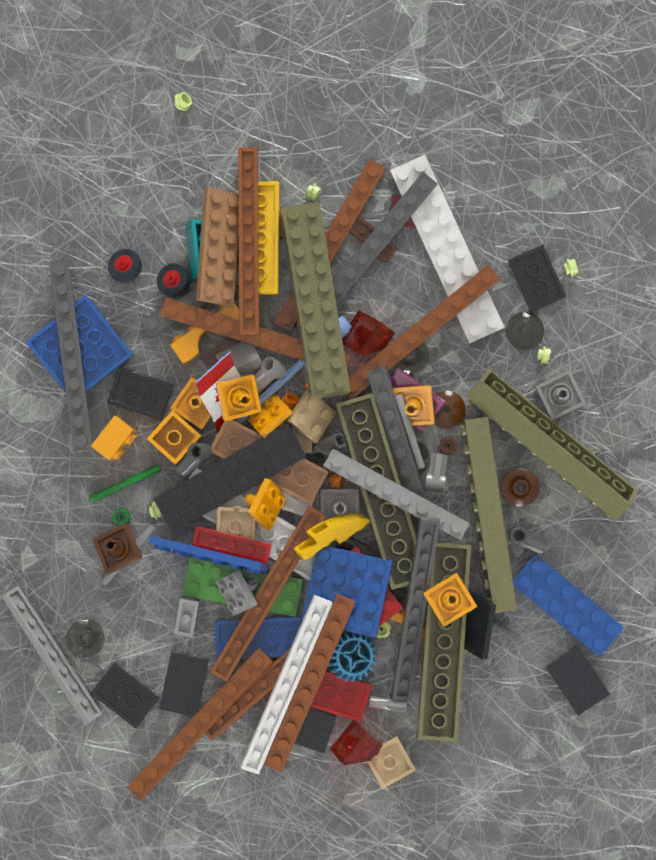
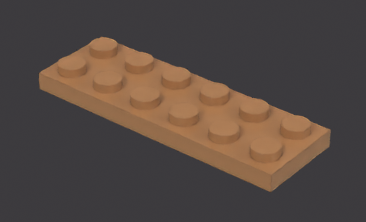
[196,187,239,307]
[211,419,329,505]

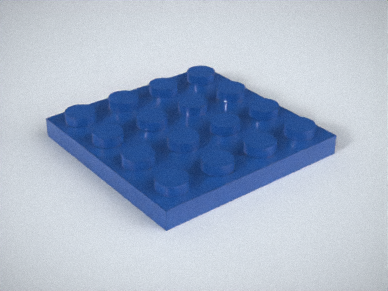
[26,295,133,393]
[301,546,394,638]

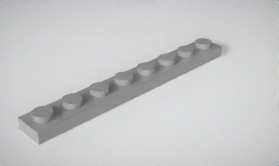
[324,449,470,541]
[1,586,102,725]

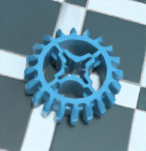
[328,631,378,682]

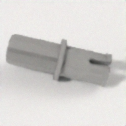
[369,696,407,712]

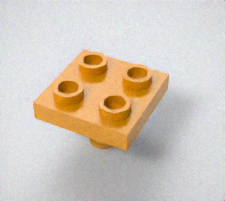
[216,374,262,421]
[170,377,211,430]
[393,385,435,426]
[247,394,293,439]
[245,478,286,531]
[423,573,477,627]

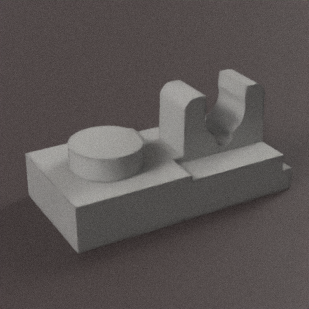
[174,596,199,638]

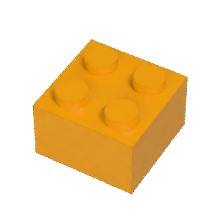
[147,410,203,465]
[91,416,137,461]

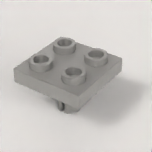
[535,370,586,420]
[320,489,359,522]
[216,570,258,616]

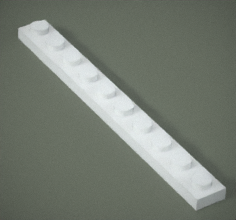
[240,595,332,774]

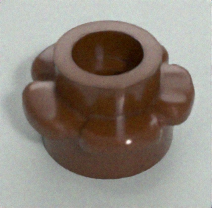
[439,437,458,455]

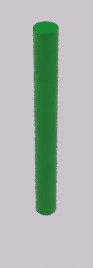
[89,464,162,503]

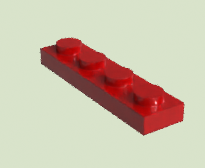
[192,526,272,563]

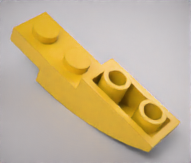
[294,513,370,560]

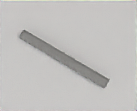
[394,394,425,469]
[100,523,156,585]

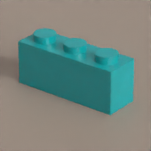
[185,219,202,281]

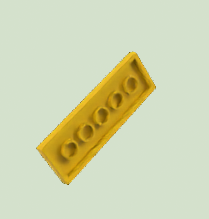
[258,181,280,295]

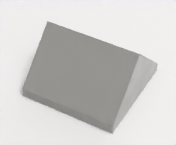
[216,342,262,377]

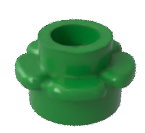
[112,508,131,526]

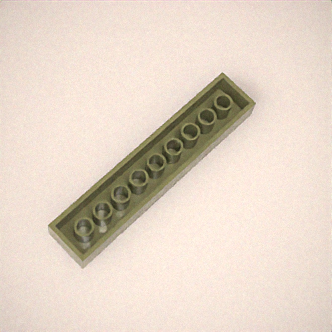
[280,202,351,400]
[466,368,638,521]
[335,393,416,590]
[460,417,517,613]
[416,543,471,742]

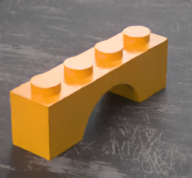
[170,303,239,365]

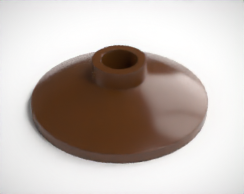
[435,391,466,429]
[501,468,540,506]

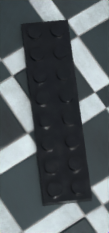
[154,423,307,533]

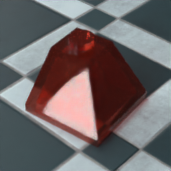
[342,310,395,356]
[330,720,383,766]

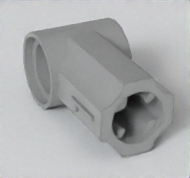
[254,357,286,394]
[424,453,448,493]

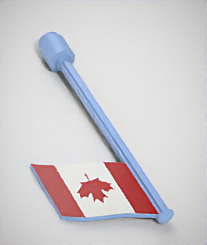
[195,316,352,438]

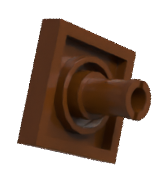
[92,523,142,575]

